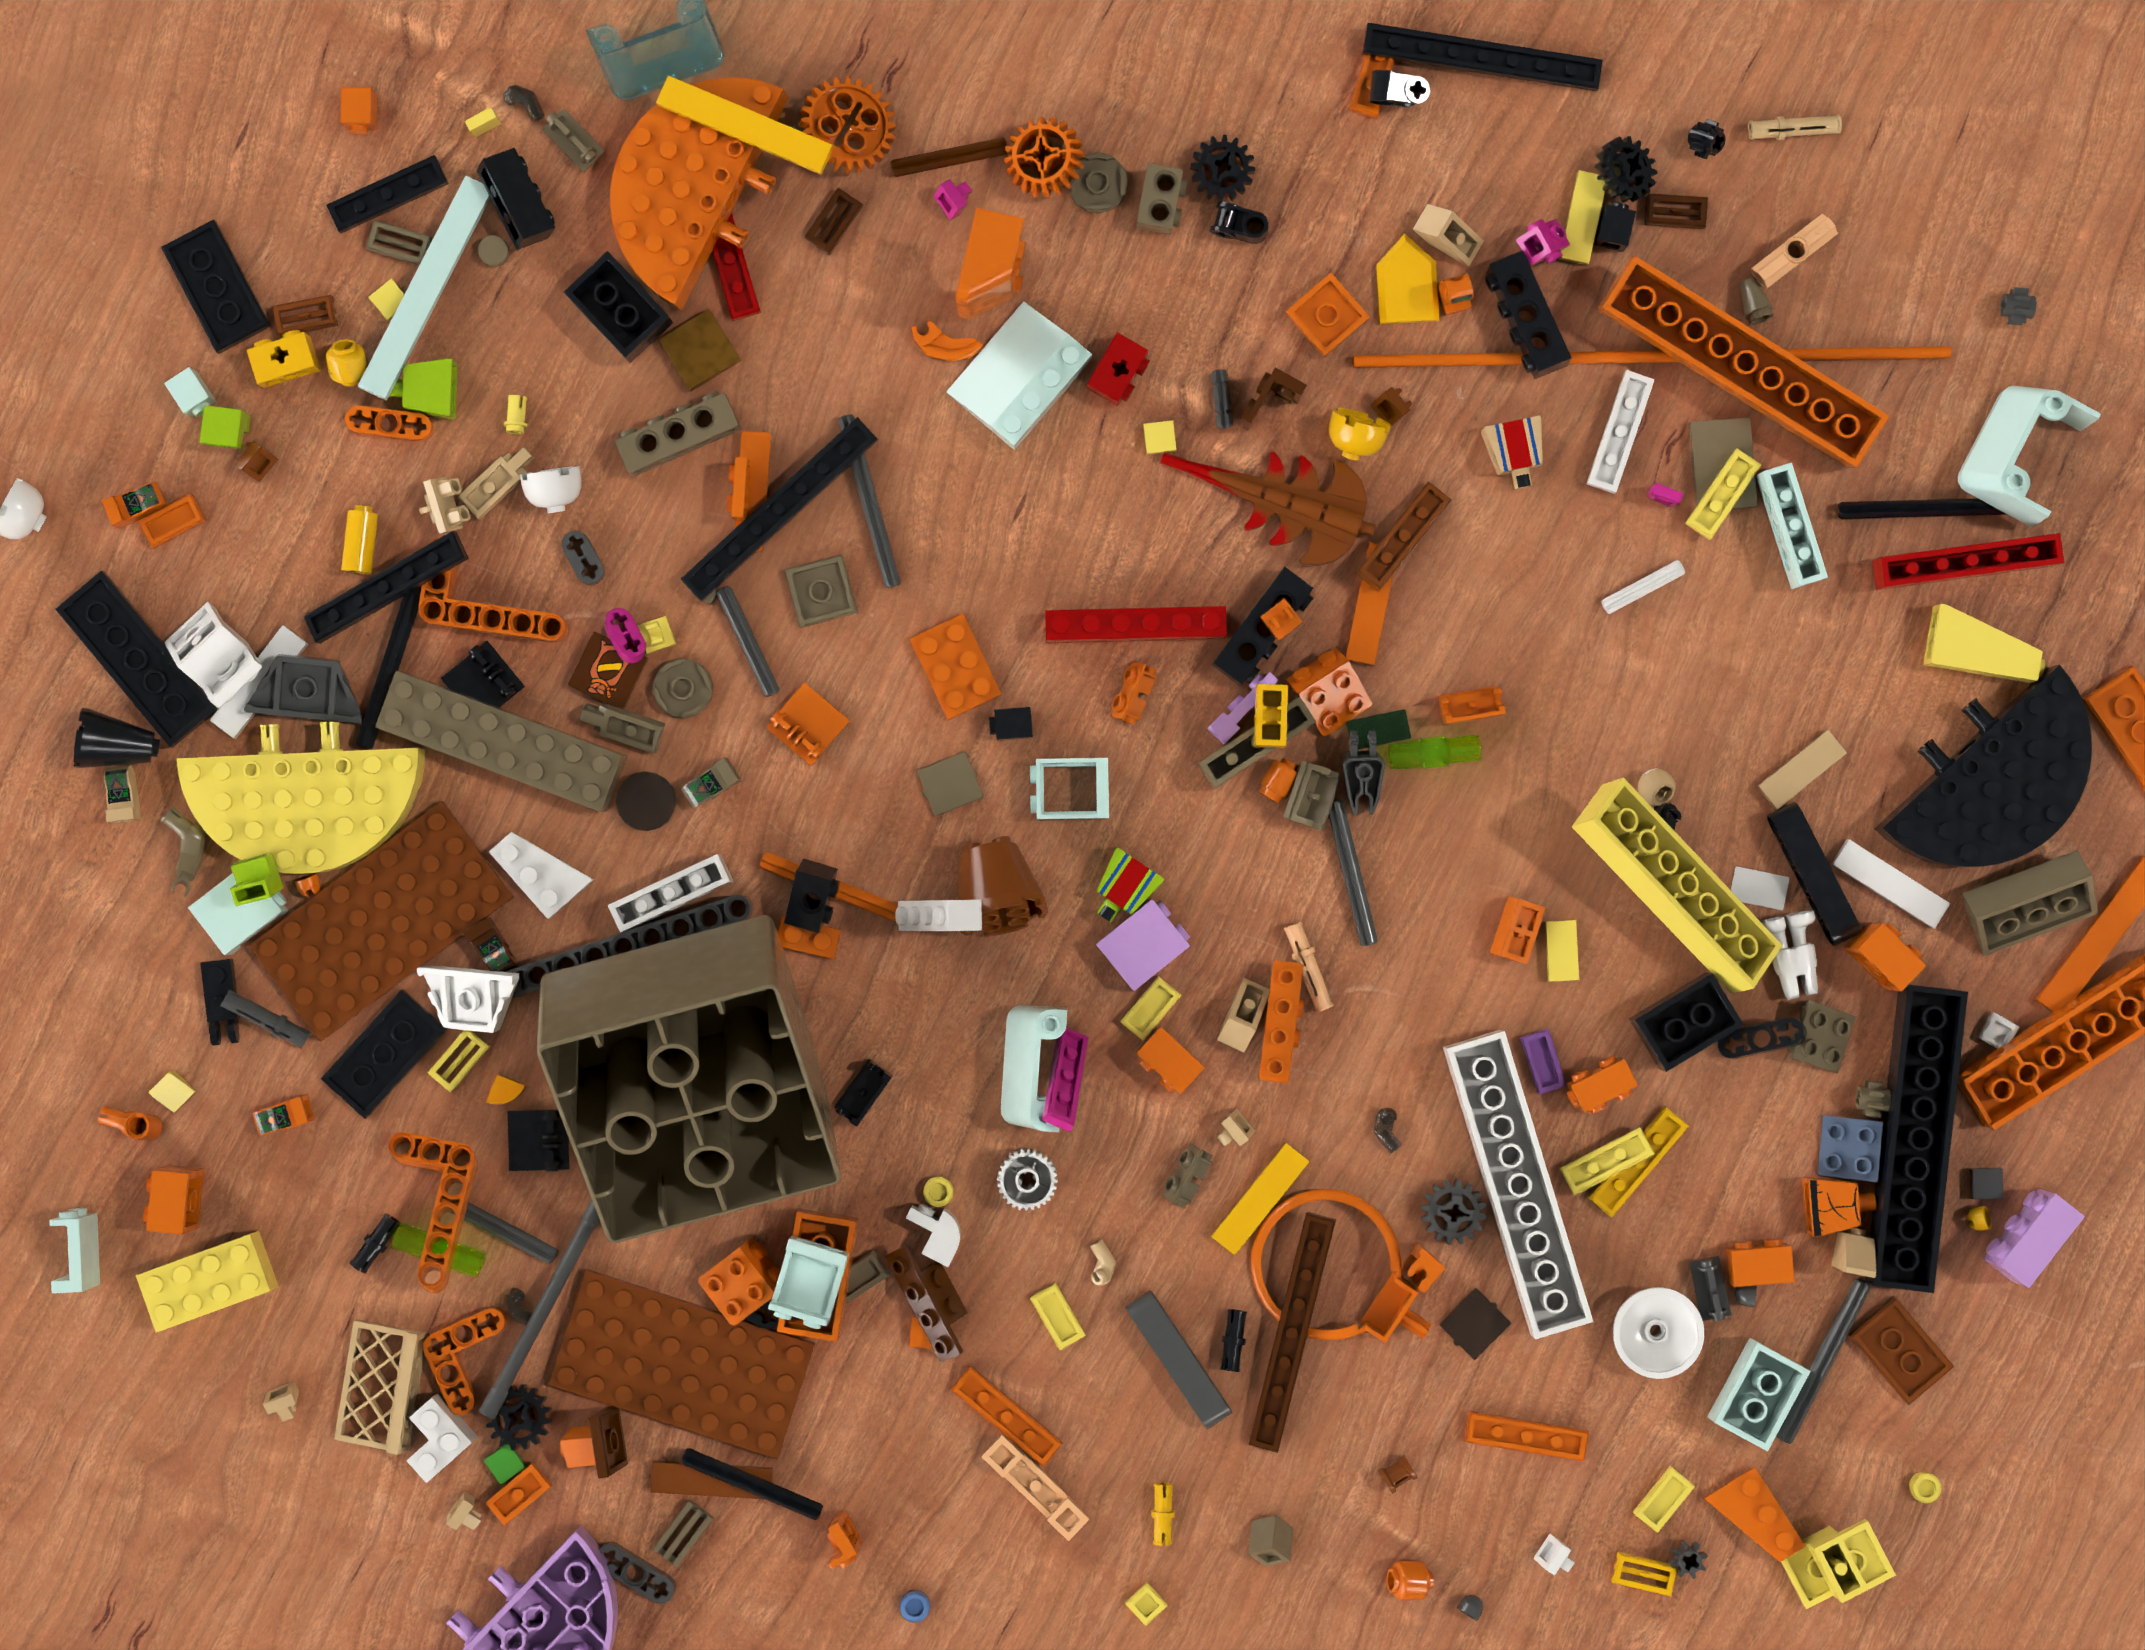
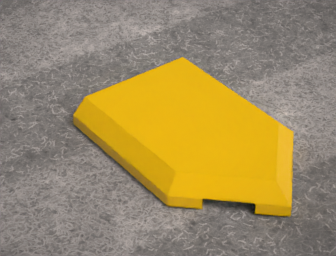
[1376,233,1440,325]

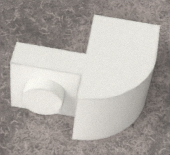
[906,1203,961,1267]

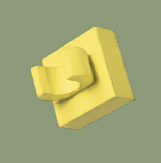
[637,616,677,654]

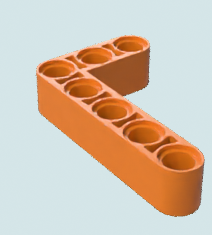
[418,537,569,642]
[388,1132,478,1293]

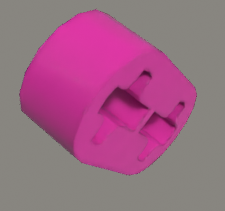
[605,608,646,663]

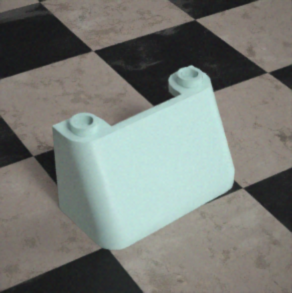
[1001,1005,1068,1132]

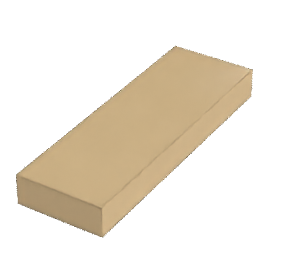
[1756,730,1847,810]

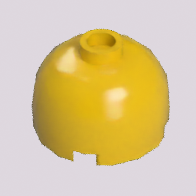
[1329,408,1391,460]

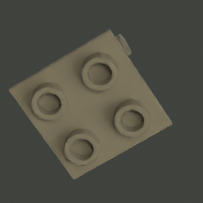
[1787,1000,1856,1073]

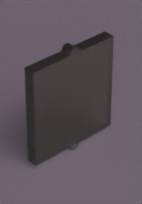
[1439,1288,1511,1360]

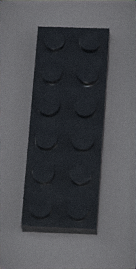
[55,571,218,748]

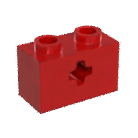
[1087,332,1150,406]

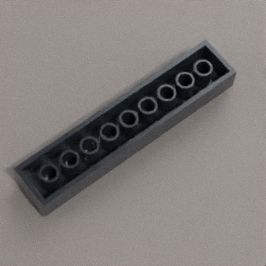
[1865,985,1968,1293]

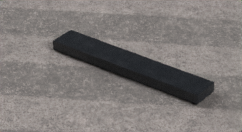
[304,531,469,644]

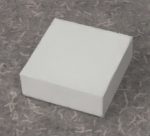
[1976,1012,2019,1049]

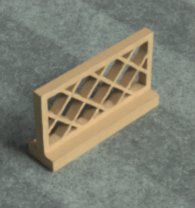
[334,1320,428,1455]

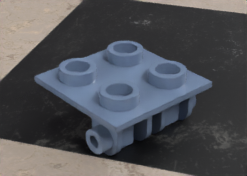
[1818,1115,1883,1182]

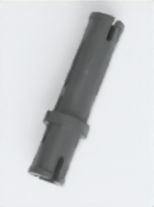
[220,989,311,1049]

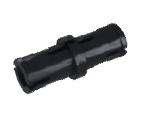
[350,1213,401,1274]
[1220,1309,1247,1372]

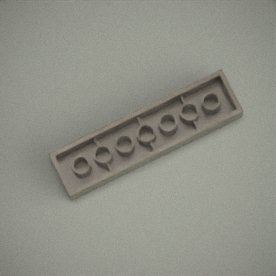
[375,671,627,812]

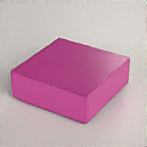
[1647,483,1684,507]

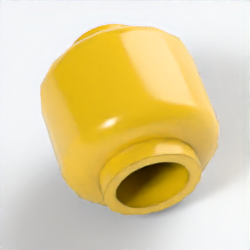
[326,339,368,387]

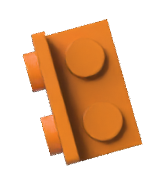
[827,1510,863,1569]

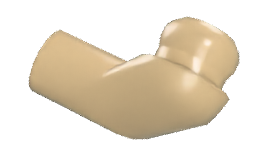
[1090,1239,1116,1286]

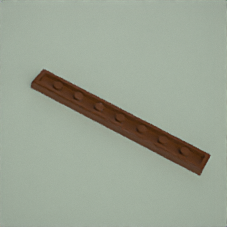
[1249,1212,1336,1453]

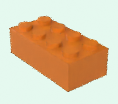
[777,1209,859,1342]

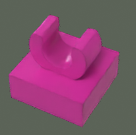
[933,179,972,221]

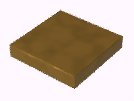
[659,308,741,392]

